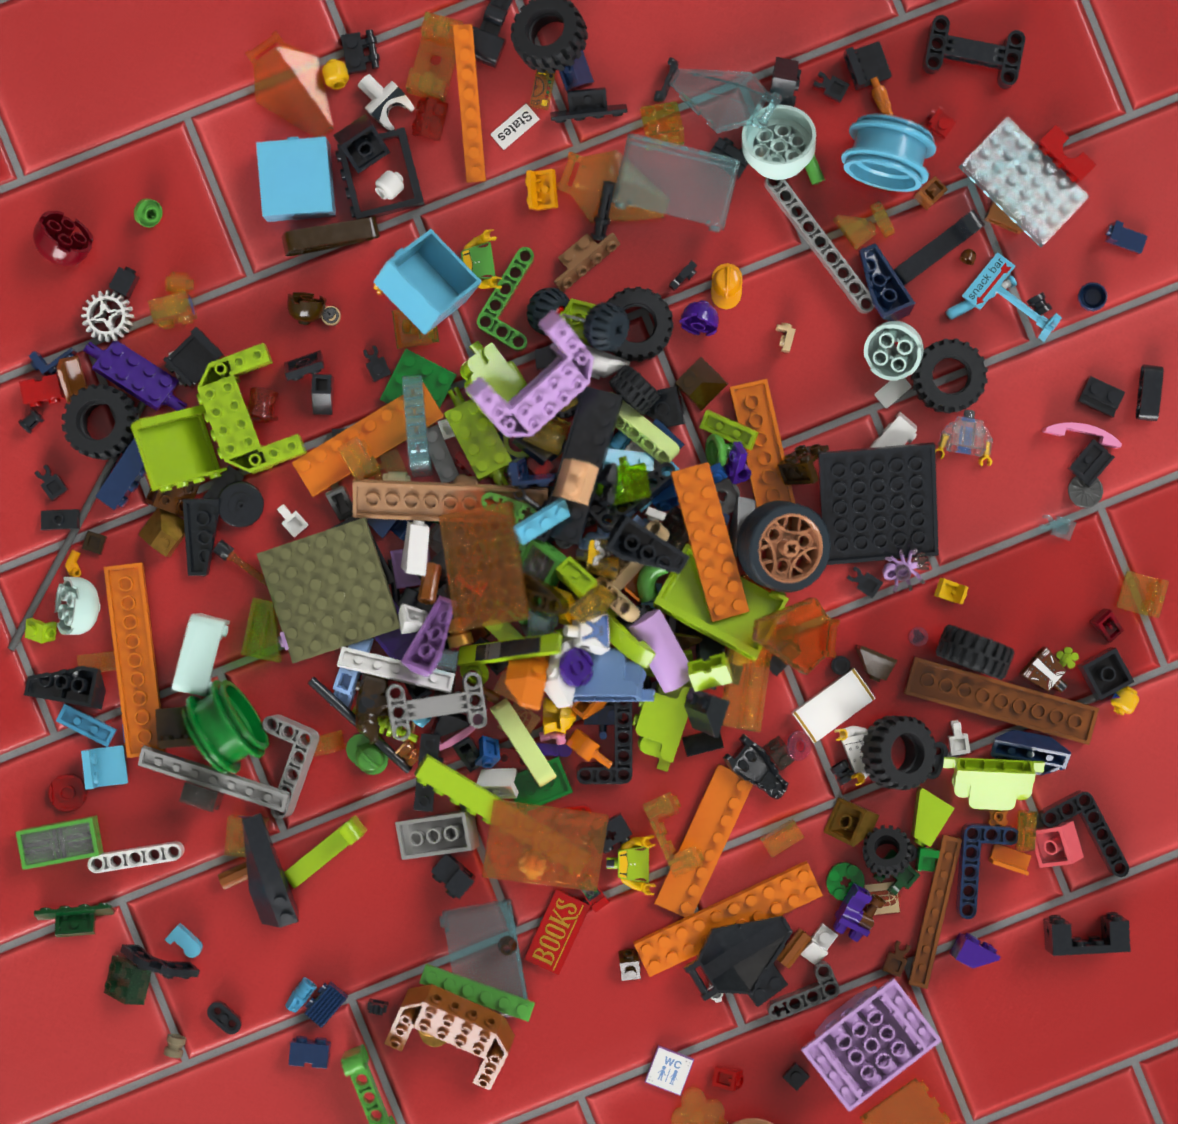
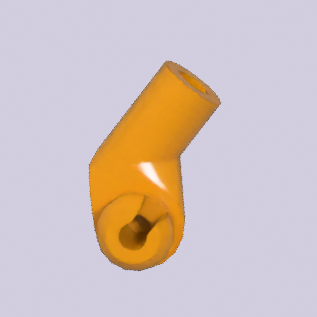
[65,549,81,577]

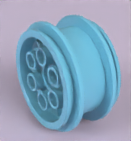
[841,114,936,192]

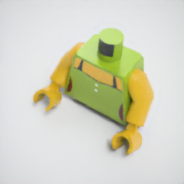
[606,835,656,895]

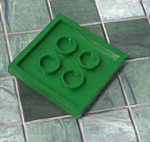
[380,349,457,426]

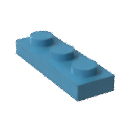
[56,704,117,747]

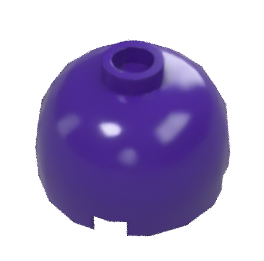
[680,300,719,336]

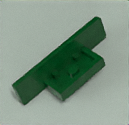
[34,903,114,937]

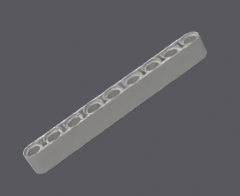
[764,177,874,314]

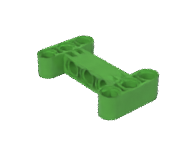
[341,1044,396,1124]

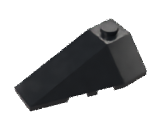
[605,514,690,574]
[24,666,106,710]

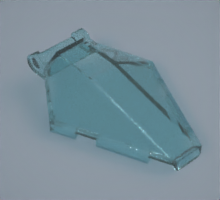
[669,69,783,133]

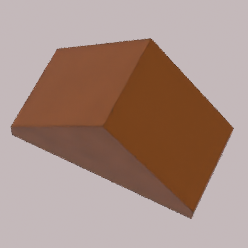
[914,176,948,211]

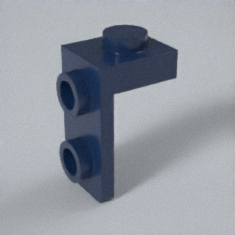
[1105,220,1147,254]
[28,348,77,376]

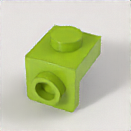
[25,618,57,644]

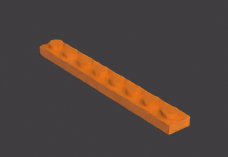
[453,24,486,183]

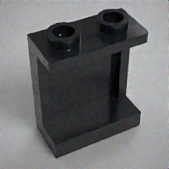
[163,327,225,388]

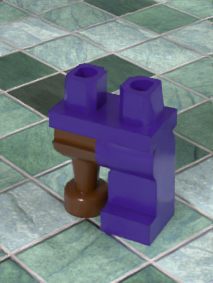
[833,883,886,942]

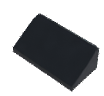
[682,732,724,757]

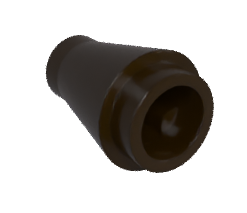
[498,936,517,955]

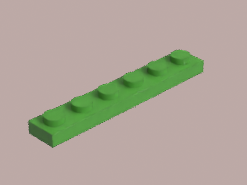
[419,964,535,1022]

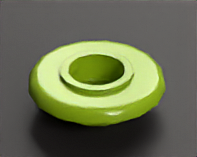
[460,664,489,684]

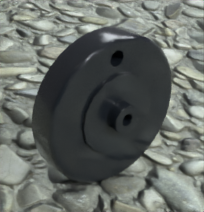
[218,481,264,528]

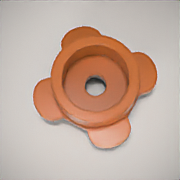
[989,810,1008,826]

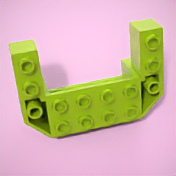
[196,343,307,474]

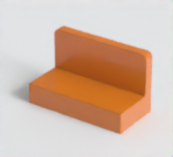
[988,844,1031,876]

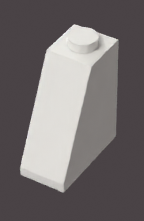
[401,520,429,576]

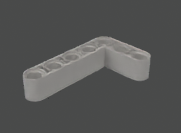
[262,714,320,819]

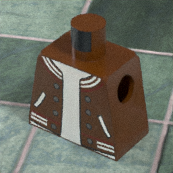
[1019,647,1068,693]

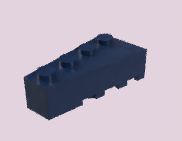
[95,437,147,510]

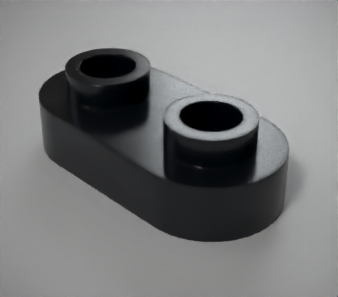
[927,741,948,779]
[207,1001,242,1034]

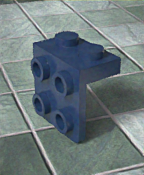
[507,456,557,488]

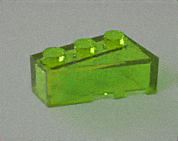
[241,597,282,662]

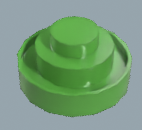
[134,198,162,228]

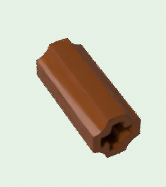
[418,562,442,605]
[218,862,248,890]
[777,928,813,969]

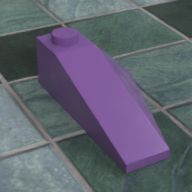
[401,596,456,677]

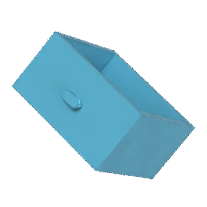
[256,137,336,222]
[373,229,482,335]

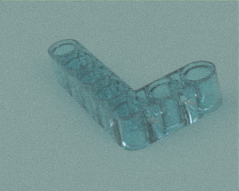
[402,375,433,478]

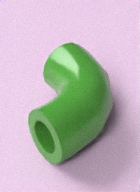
[636,565,669,603]

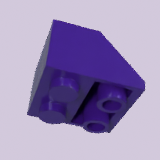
[949,932,1001,968]

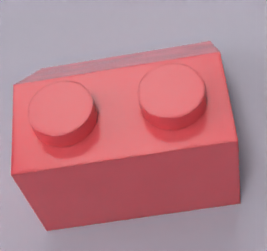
[1029,821,1084,868]

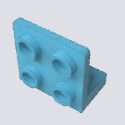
[81,745,128,790]

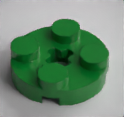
[826,862,865,901]

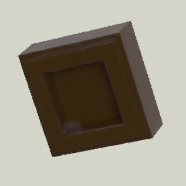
[82,530,107,555]

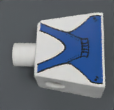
[563,614,610,655]

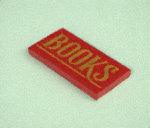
[524,889,591,975]

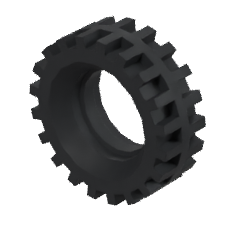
[911,339,988,413]

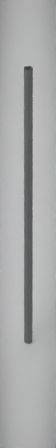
[7,401,146,651]

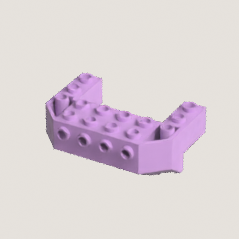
[465,310,594,437]

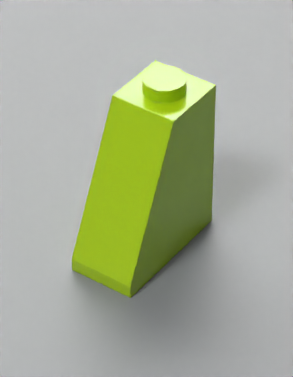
[911,786,955,847]

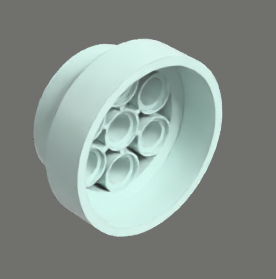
[742,105,816,180]

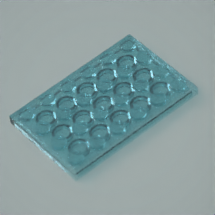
[959,117,1089,248]

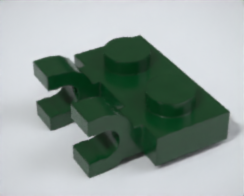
[873,849,920,896]

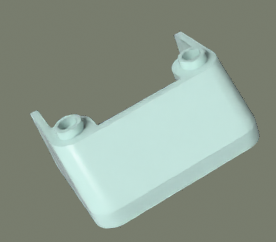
[172,613,230,696]

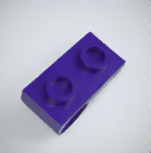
[725,442,751,484]

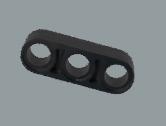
[1136,364,1164,421]

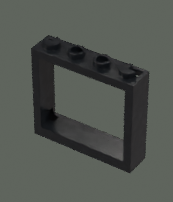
[335,127,425,220]

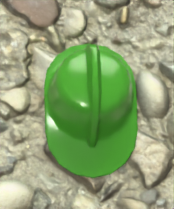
[346,734,388,775]

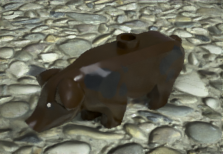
[355,673,401,745]

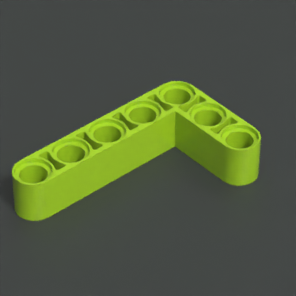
[284,815,367,889]

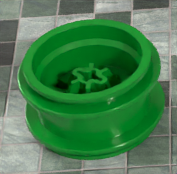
[182,680,269,774]

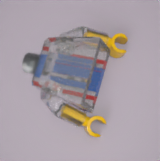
[935,410,993,466]

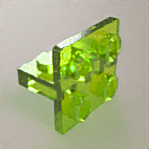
[613,456,651,505]

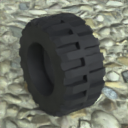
[511,0,588,74]
[607,287,673,362]
[62,384,140,460]
[936,624,1015,680]
[861,715,937,790]

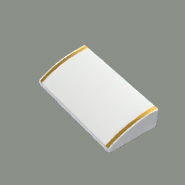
[791,668,876,743]

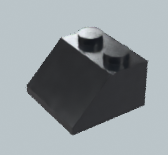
[333,114,390,174]
[684,687,730,738]

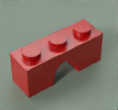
[1036,125,1097,184]

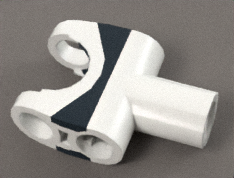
[358,74,415,131]

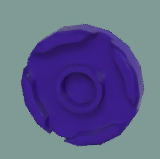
[559,648,594,687]

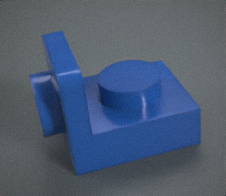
[475,736,500,768]

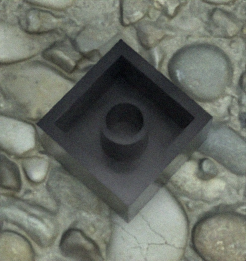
[1077,647,1134,700]

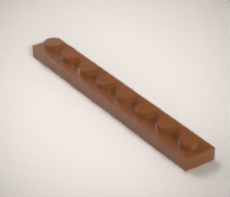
[908,834,962,989]

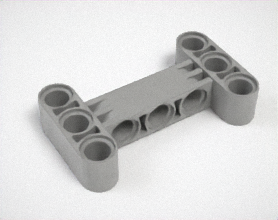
[386,672,487,741]

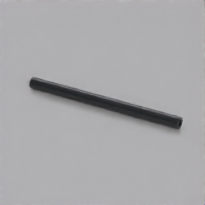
[307,677,413,774]

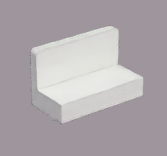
[477,768,519,799]

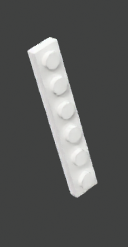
[337,646,455,694]

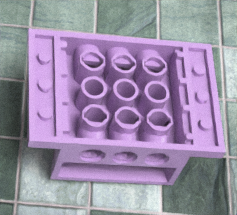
[801,978,942,1112]

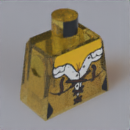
[575,539,619,580]

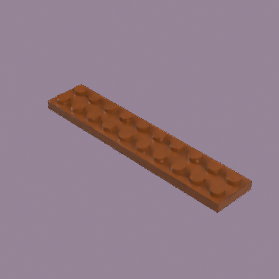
[904,657,1099,745]

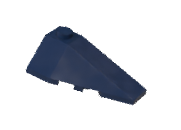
[859,243,915,321]

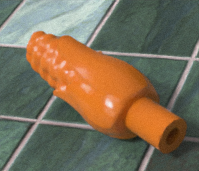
[870,76,893,116]

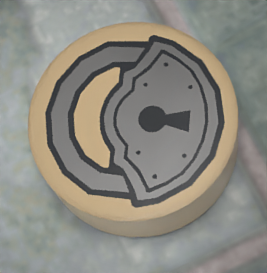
[322,306,341,326]

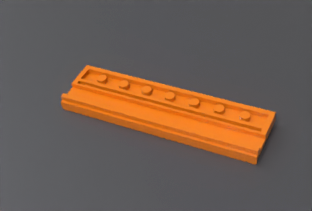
[292,383,444,497]
[654,764,753,917]

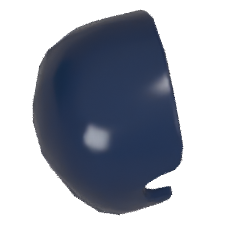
[1078,282,1108,311]

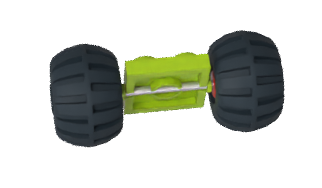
[526,288,630,351]

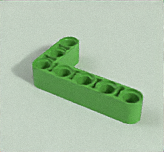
[477,247,534,352]

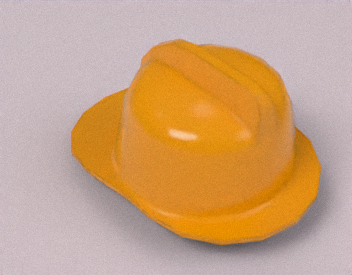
[711,263,742,309]

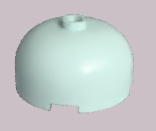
[864,321,924,381]
[55,577,100,635]

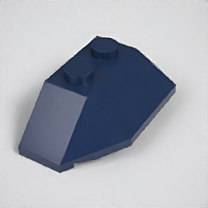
[990,730,1071,775]

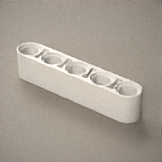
[88,841,185,873]

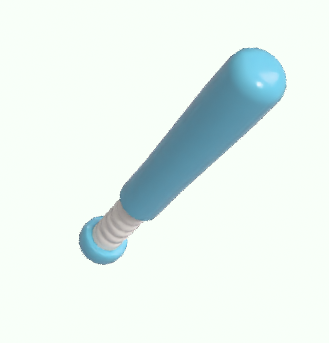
[946,276,1017,320]

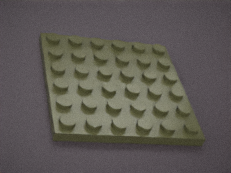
[257,518,400,663]

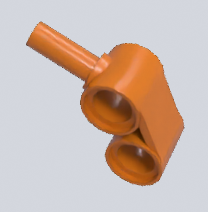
[565,728,613,769]

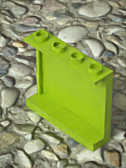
[130,405,227,493]

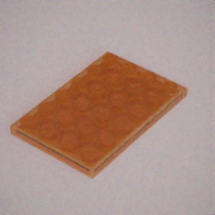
[439,502,530,631]
[482,799,609,892]

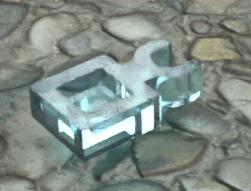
[1039,515,1076,541]

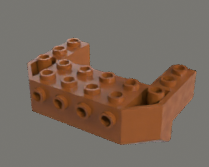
[384,984,515,1090]

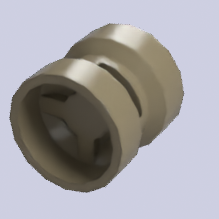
[163,1034,187,1058]

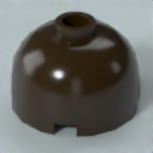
[287,292,326,325]

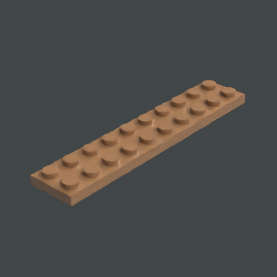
[353,479,548,524]

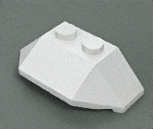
[584,345,630,380]
[544,637,575,708]

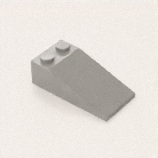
[395,810,480,860]

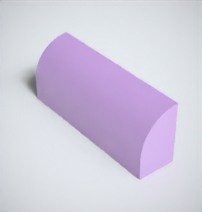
[629,609,690,693]

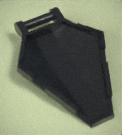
[684,916,793,1001]

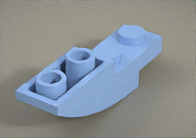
[331,638,374,709]

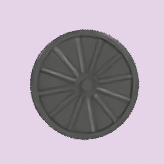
[1068,476,1103,508]

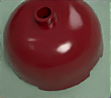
[33,211,93,266]

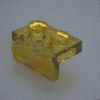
[1016,810,1037,851]

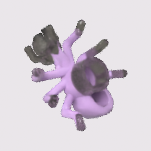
[882,549,930,593]

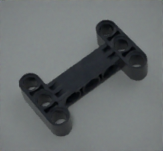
[923,15,1025,89]

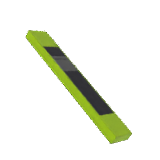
[457,633,563,667]

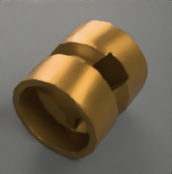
[447,616,474,648]

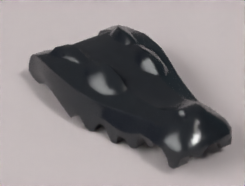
[723,734,789,799]

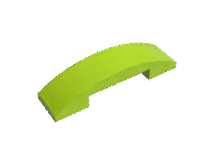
[597,602,656,668]

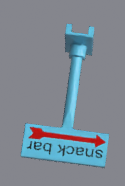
[962,252,1062,342]

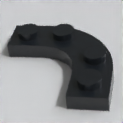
[120,944,200,979]

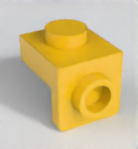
[934,577,968,605]

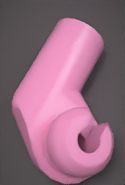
[539,731,566,745]

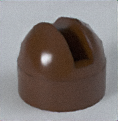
[959,249,976,265]

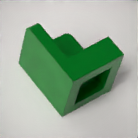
[915,846,940,872]

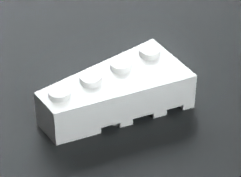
[869,411,917,448]

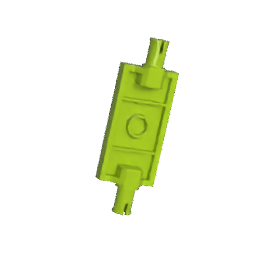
[444,387,512,485]

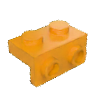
[525,169,558,211]

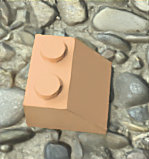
[552,459,599,505]

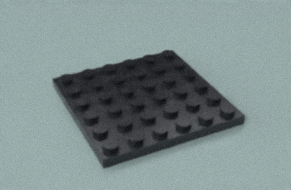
[818,442,939,565]

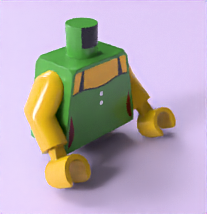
[461,229,502,289]

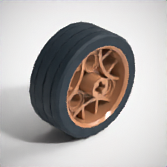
[737,501,831,593]

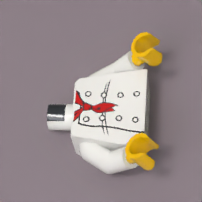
[834,726,870,786]

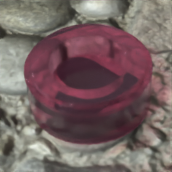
[908,627,928,646]

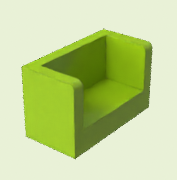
[556,556,598,603]

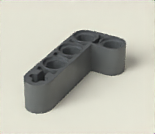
[767,960,840,1020]

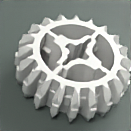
[81,290,134,342]

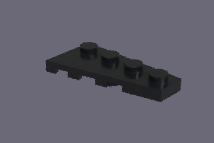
[183,498,222,576]

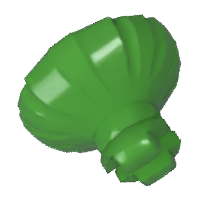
[705,434,733,467]

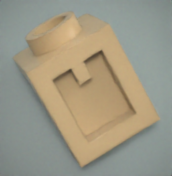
[775,322,796,353]

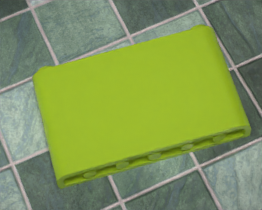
[653,543,789,661]

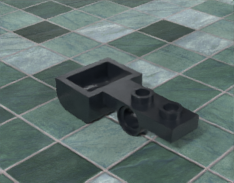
[473,0,513,68]

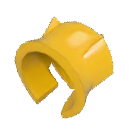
[543,697,577,735]

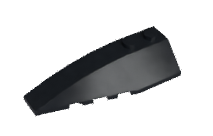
[242,813,299,928]

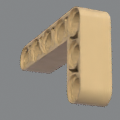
[596,520,670,623]

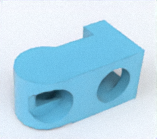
[165,923,203,958]

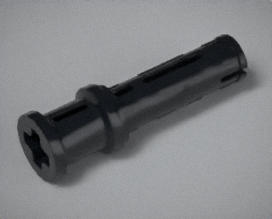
[590,181,616,241]

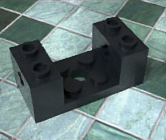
[1043,912,1131,956]

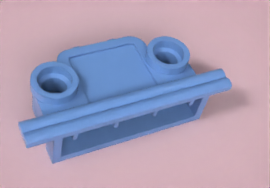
[573,648,655,702]

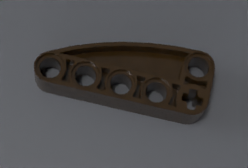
[282,217,380,256]
[480,560,569,615]

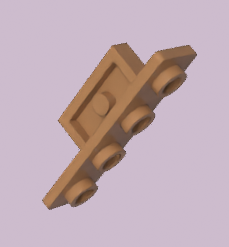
[554,233,620,292]

